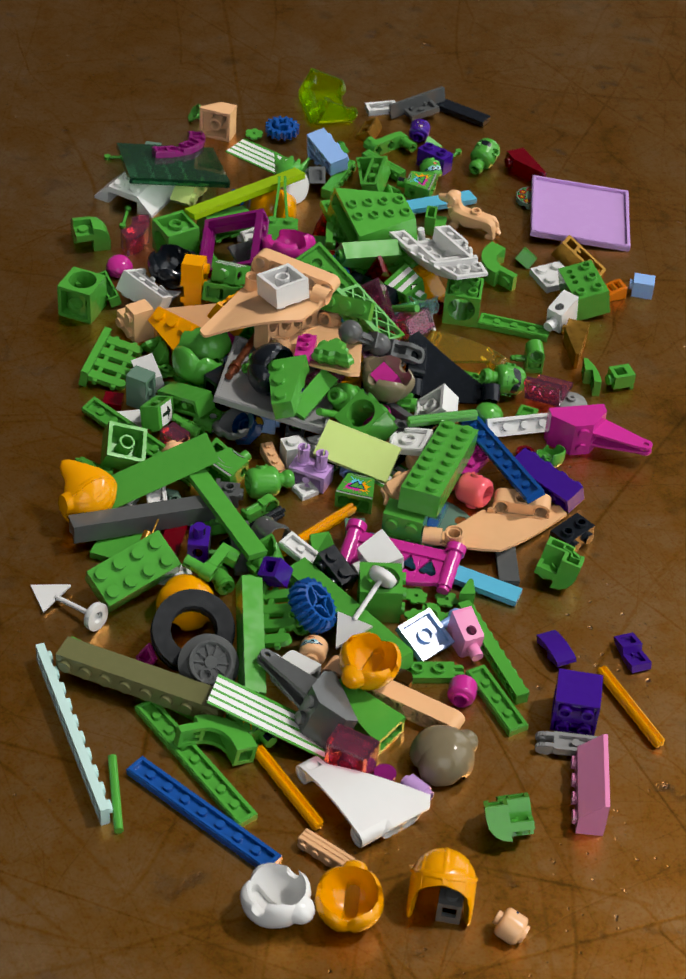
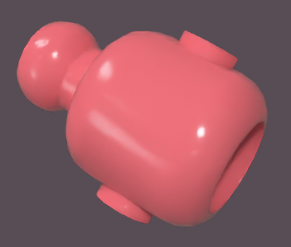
[452,472,494,509]

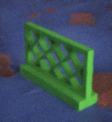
[334,283,405,340]

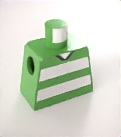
[211,260,251,285]
[383,263,427,305]

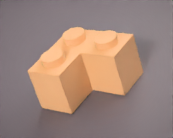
[116,299,154,343]

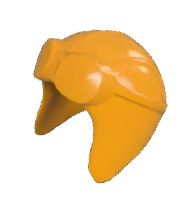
[58,459,117,522]
[406,847,478,927]

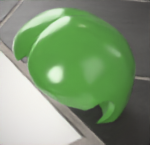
[172,344,224,386]

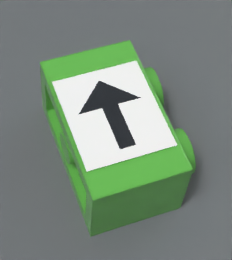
[140,395,175,432]

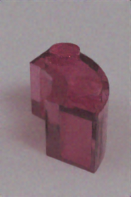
[121,214,150,257]

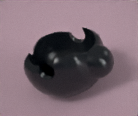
[147,244,196,289]
[247,342,294,396]

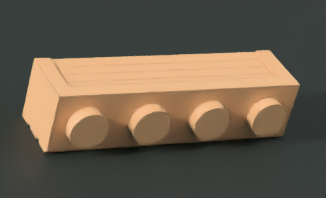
[260,441,286,473]
[297,828,355,868]

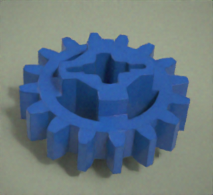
[265,116,299,141]

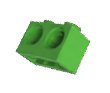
[202,280,244,303]

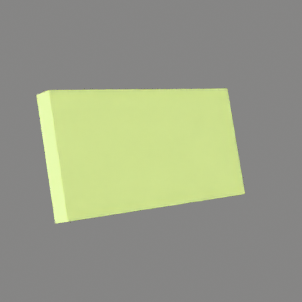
[313,419,401,484]

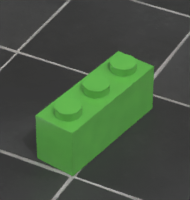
[157,381,216,418]

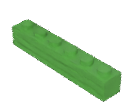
[321,159,357,200]

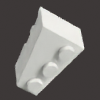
[116,268,173,311]

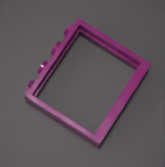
[199,209,270,279]

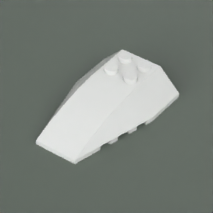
[94,156,189,219]
[389,225,488,280]

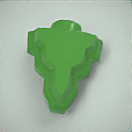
[311,338,354,368]

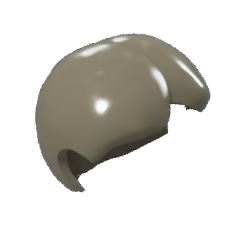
[361,355,415,403]
[409,725,478,787]

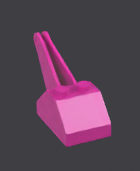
[544,404,653,456]

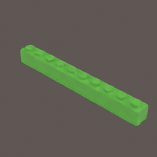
[457,599,530,705]

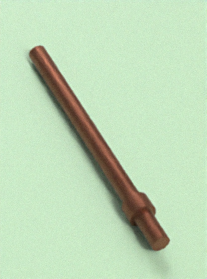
[225,333,254,380]

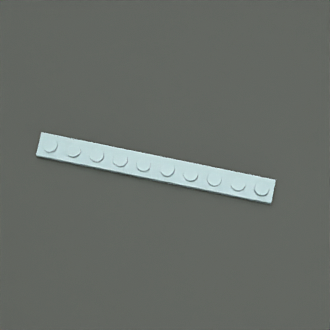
[35,643,113,826]

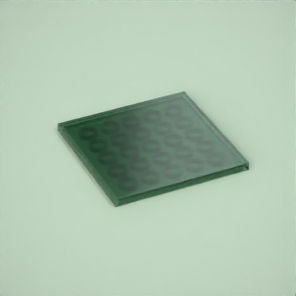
[116,143,230,188]

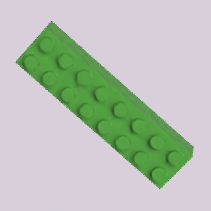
[397,420,479,518]

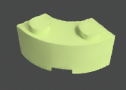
[170,174,208,207]

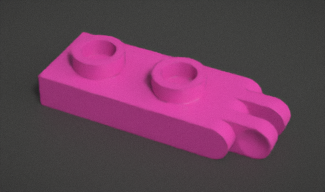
[294,334,317,364]

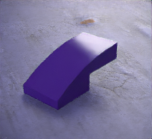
[536,630,577,667]
[614,632,652,673]

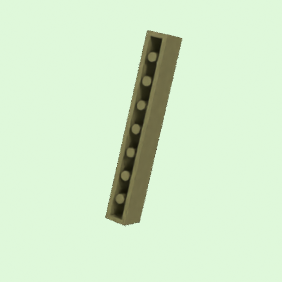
[55,636,225,717]

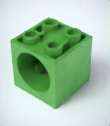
[152,210,200,255]
[57,266,107,324]
[442,277,484,328]
[334,390,399,441]
[357,562,407,623]

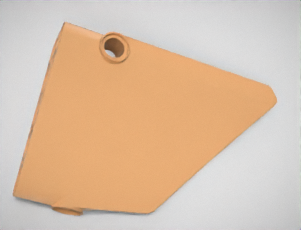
[200,248,341,338]
[254,309,362,377]

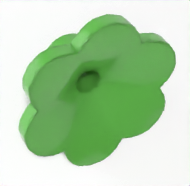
[188,104,201,122]

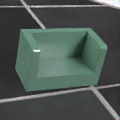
[126,365,156,409]

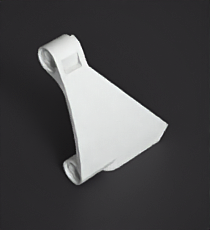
[295,756,430,848]

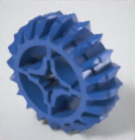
[287,577,337,635]

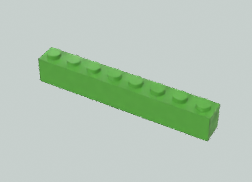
[288,557,413,670]

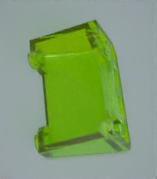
[298,68,358,125]

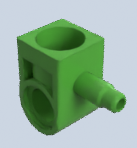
[510,339,545,373]

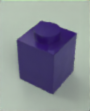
[257,556,293,588]

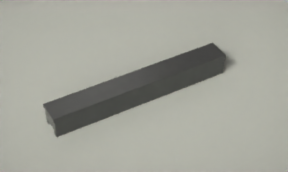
[68,491,232,544]

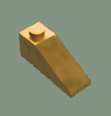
[551,234,607,276]
[561,318,590,369]

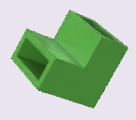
[424,205,447,236]

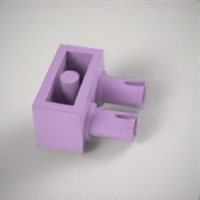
[288,443,334,494]

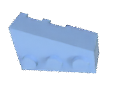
[307,128,349,176]

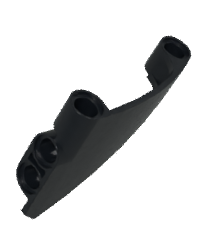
[405,331,501,404]

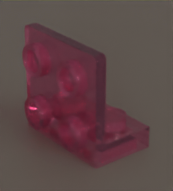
[524,374,573,407]

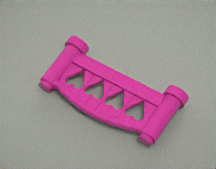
[340,518,467,595]

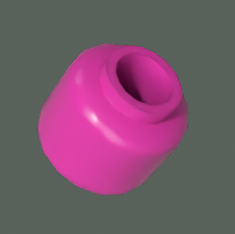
[447,674,478,707]

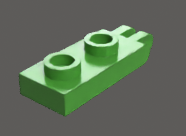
[407,661,465,684]

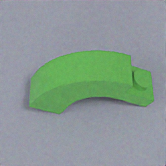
[481,241,518,291]
[174,715,258,766]

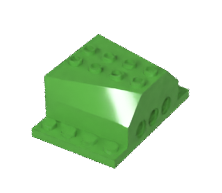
[319,187,418,275]

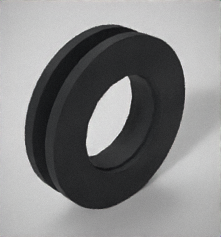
[150,589,235,672]

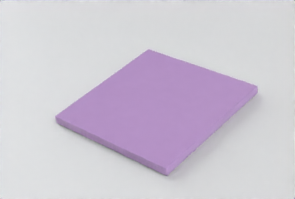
[530,175,630,252]

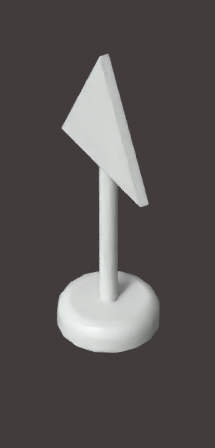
[336,565,397,649]
[31,584,108,632]

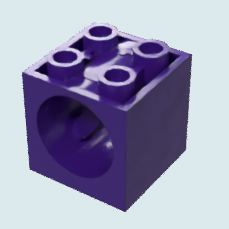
[550,668,603,736]

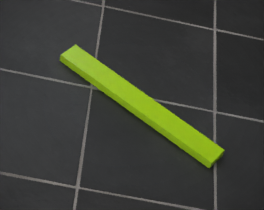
[184,167,305,220]

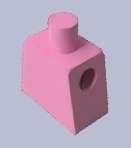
[446,606,484,661]

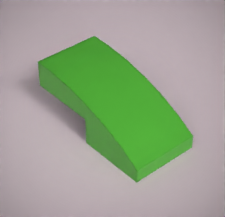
[581,358,602,396]

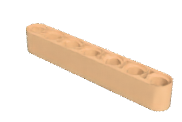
[321,655,465,729]

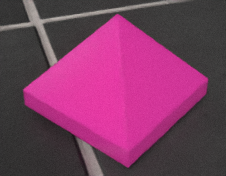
[136,643,158,665]

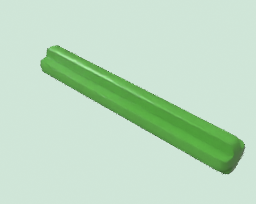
[406,409,478,428]

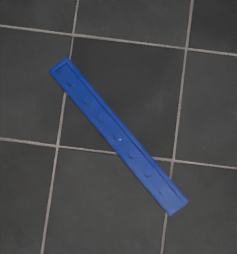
[458,416,545,504]
[126,756,282,868]

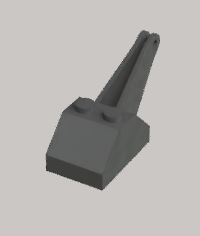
[256,648,358,752]

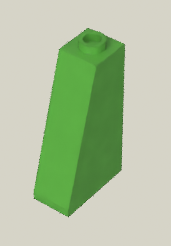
[335,239,402,269]
[339,678,406,757]

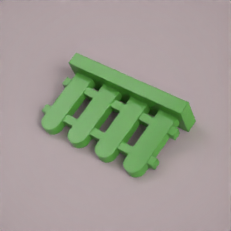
[78,327,143,391]
[263,582,297,650]

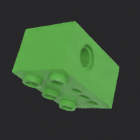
[558,260,610,321]

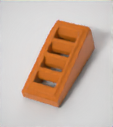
[606,279,627,301]

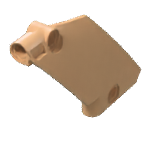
[422,488,567,552]

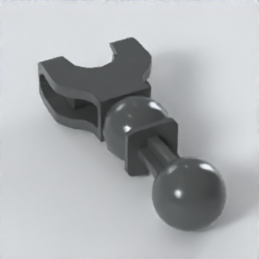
[338,320,425,367]

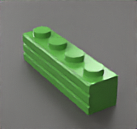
[99,270,122,308]

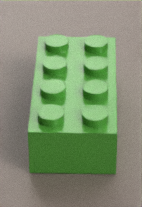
[85,530,181,613]

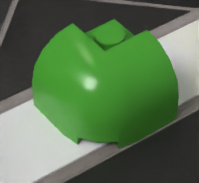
[71,216,111,252]
[179,328,232,360]
[534,536,585,590]
[483,792,535,842]

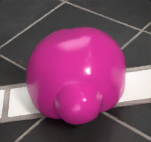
[262,229,316,259]

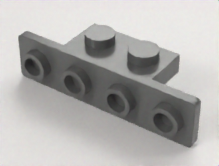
[389,86,445,121]

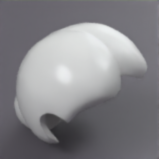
[240,863,315,929]

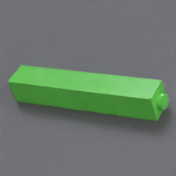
[235,575,267,696]

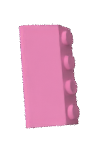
[570,734,610,836]

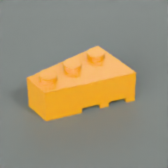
[180,254,211,306]
[148,306,200,350]

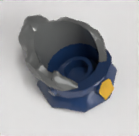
[212,408,264,445]

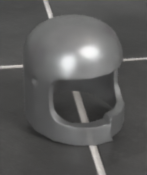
[251,516,291,544]

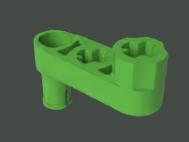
[363,131,417,155]
[181,542,242,583]

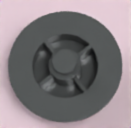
[177,634,239,686]

